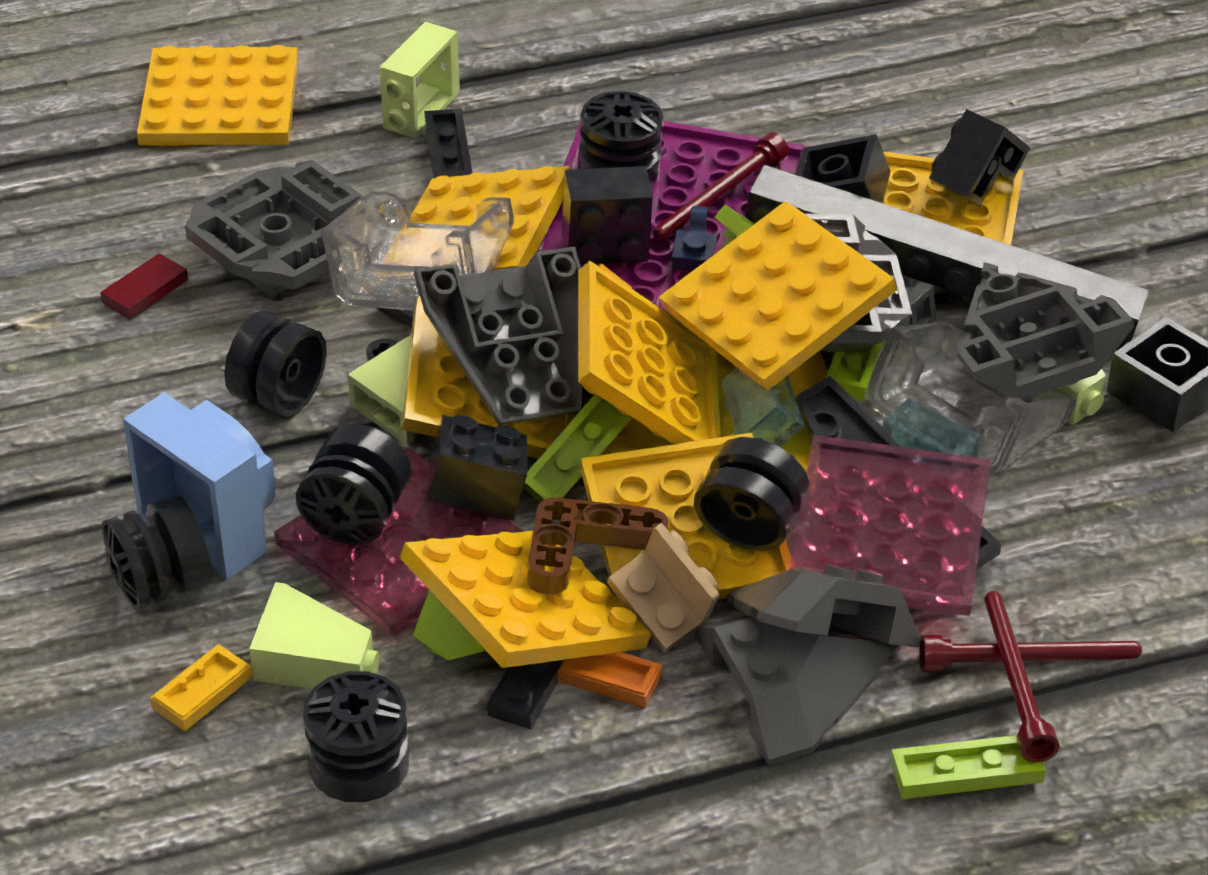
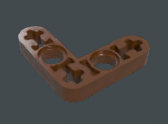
[527,498,669,595]

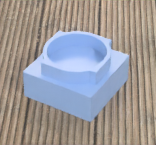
[123,392,276,580]

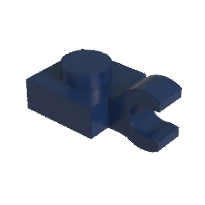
[672,206,717,271]

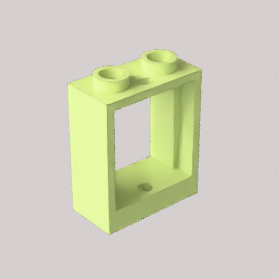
[380,22,460,139]

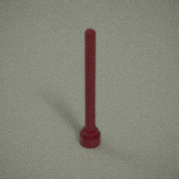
[653,132,789,241]
[984,591,1060,763]
[919,635,1142,672]

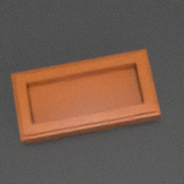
[558,652,663,708]

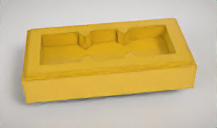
[150,644,253,732]

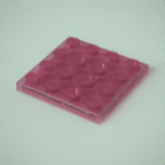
[789,435,991,617]
[274,447,524,637]

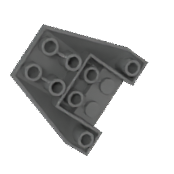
[414,247,582,426]

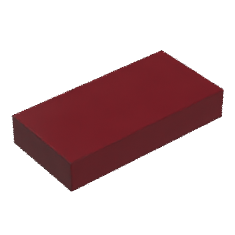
[100,253,188,319]

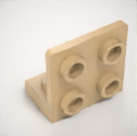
[607,523,719,654]

